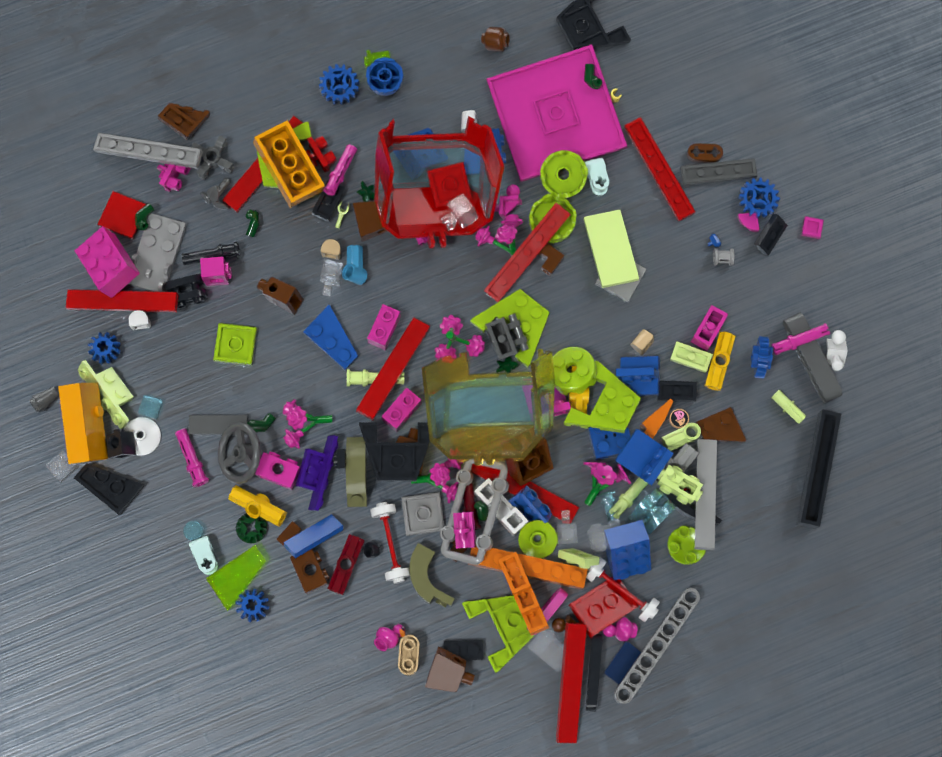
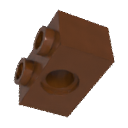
[290,549,330,594]

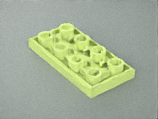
[583,210,639,288]

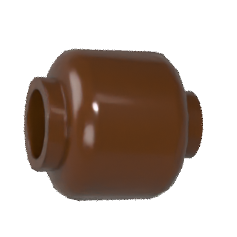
[481,27,510,52]

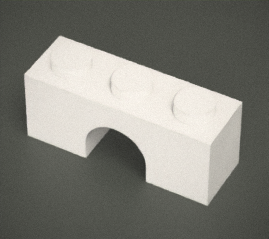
[474,478,528,537]

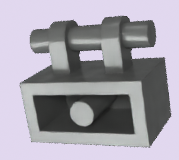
[484,313,529,361]

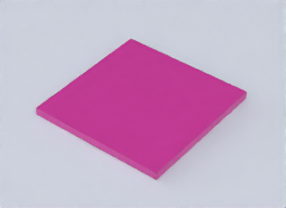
[486,45,627,182]

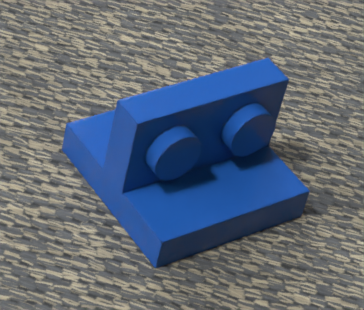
[616,356,660,396]

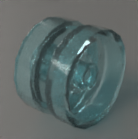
[628,487,677,536]

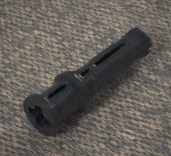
[181,241,241,266]

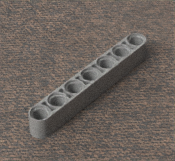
[614,588,700,704]

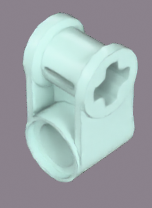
[584,157,609,196]
[189,536,218,575]

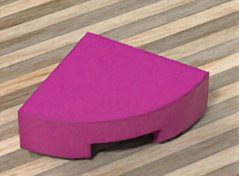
[738,213,759,232]

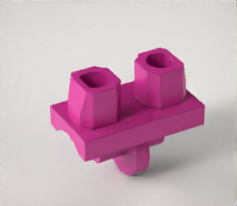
[157,164,191,192]
[453,512,476,549]

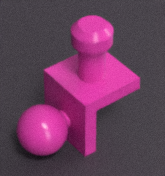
[485,184,522,220]

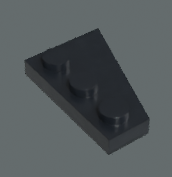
[74,463,144,515]

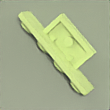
[78,360,133,429]

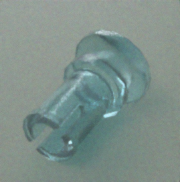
[597,491,617,521]

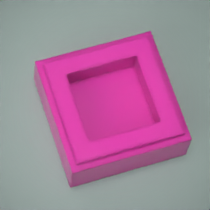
[801,216,824,239]

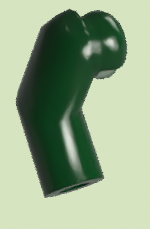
[584,64,602,89]
[135,203,154,231]
[246,209,259,237]
[247,413,276,433]
[474,500,489,522]

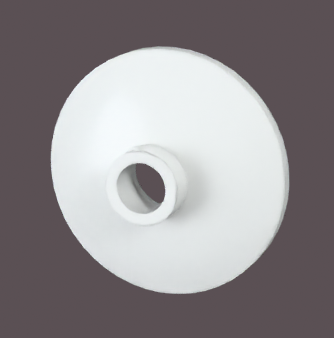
[124,417,161,455]

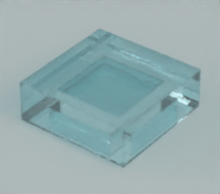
[138,395,163,420]

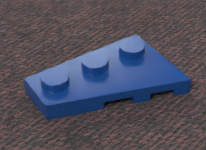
[303,305,358,371]

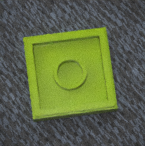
[213,323,257,366]

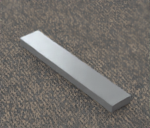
[93,133,203,169]
[694,439,717,550]

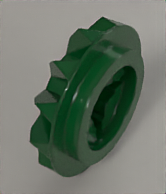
[235,513,267,544]

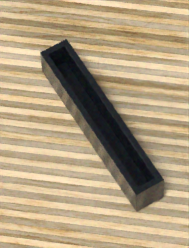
[796,409,842,529]

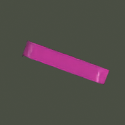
[526,587,568,635]

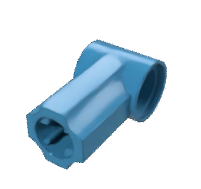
[342,245,368,285]

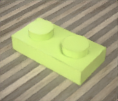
[670,342,713,373]
[558,548,600,569]

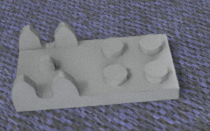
[127,213,187,292]

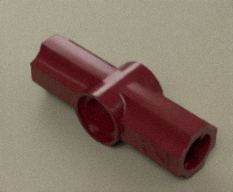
[327,534,365,595]

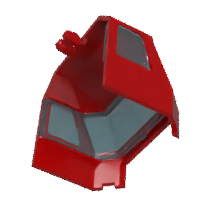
[374,116,504,248]

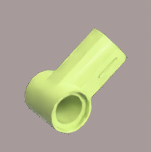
[661,423,701,451]

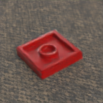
[426,162,472,208]
[97,191,146,240]

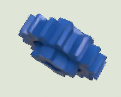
[319,64,359,105]
[738,177,780,218]
[751,336,773,379]

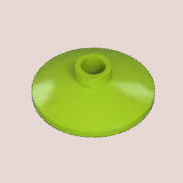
[518,520,557,559]

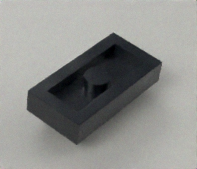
[312,180,345,222]
[754,214,788,256]
[657,381,697,402]
[334,449,346,474]
[444,640,483,661]

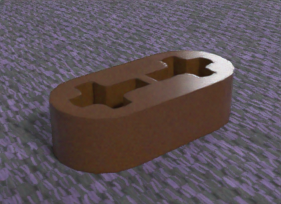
[687,143,723,163]

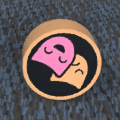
[669,409,689,429]

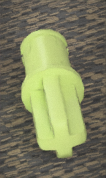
[771,390,806,423]

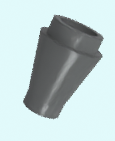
[29,386,59,413]

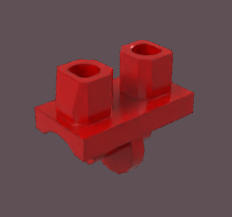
[306,136,337,173]

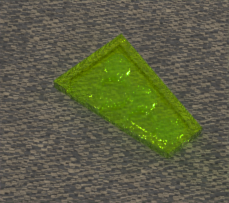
[206,545,266,611]

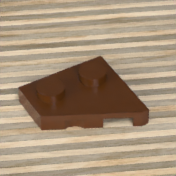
[158,103,210,140]
[696,407,746,443]

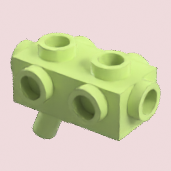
[657,465,703,505]

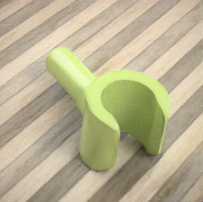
[335,201,350,229]

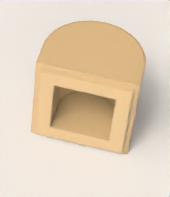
[321,239,341,260]
[630,329,654,355]

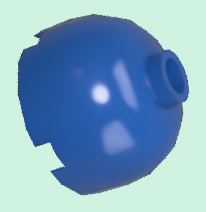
[366,57,403,96]

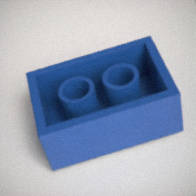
[604,520,651,580]

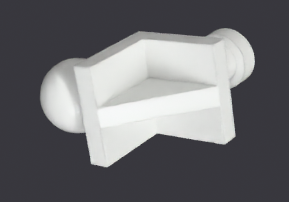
[826,330,848,371]

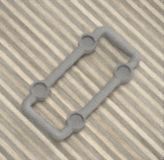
[440,456,509,565]

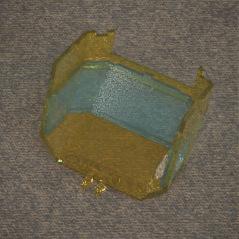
[422,349,555,465]

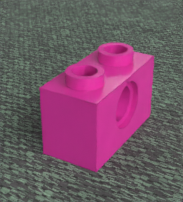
[200,257,232,286]
[367,304,401,351]
[691,305,728,351]
[382,387,422,432]
[255,451,300,490]

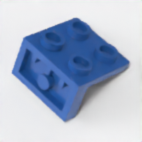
[615,429,674,486]

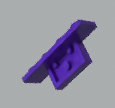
[296,435,338,511]

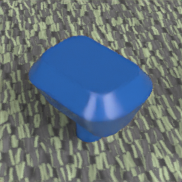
[707,234,722,247]

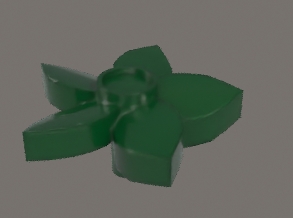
[356,181,375,202]
[496,357,518,374]

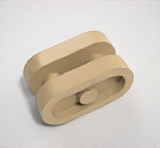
[398,635,420,676]

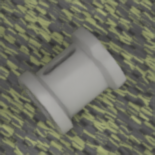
[713,248,734,266]

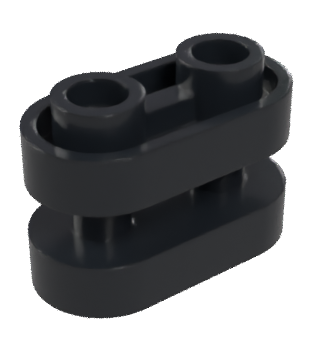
[165,274,208,309]

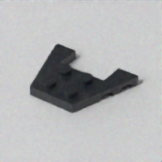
[556,0,631,50]
[359,422,435,482]

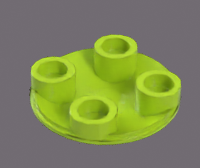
[667,526,706,565]

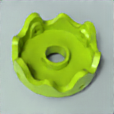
[540,150,588,198]
[529,194,577,243]
[548,347,597,396]

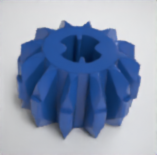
[88,332,121,365]
[236,589,269,622]

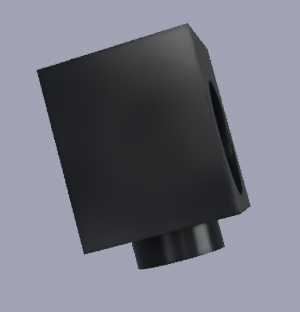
[106,429,136,459]

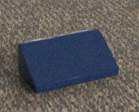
[603,641,641,685]

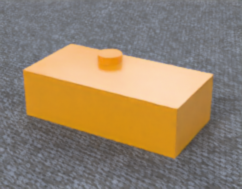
[253,120,325,208]
[58,383,108,464]

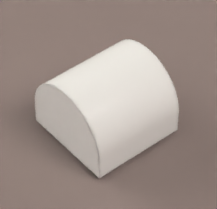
[461,110,478,133]
[129,310,151,331]

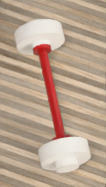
[370,502,410,584]
[586,557,660,622]

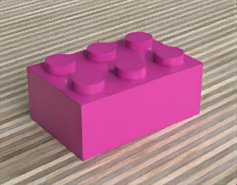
[75,226,140,298]

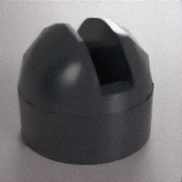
[364,542,380,558]

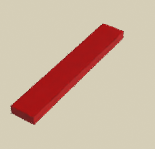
[222,116,303,213]
[624,117,696,222]
[483,203,571,302]
[66,290,179,312]
[356,317,430,421]
[471,453,579,525]
[556,623,587,743]

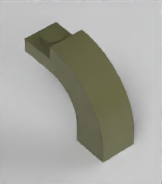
[346,437,367,507]
[409,543,455,608]

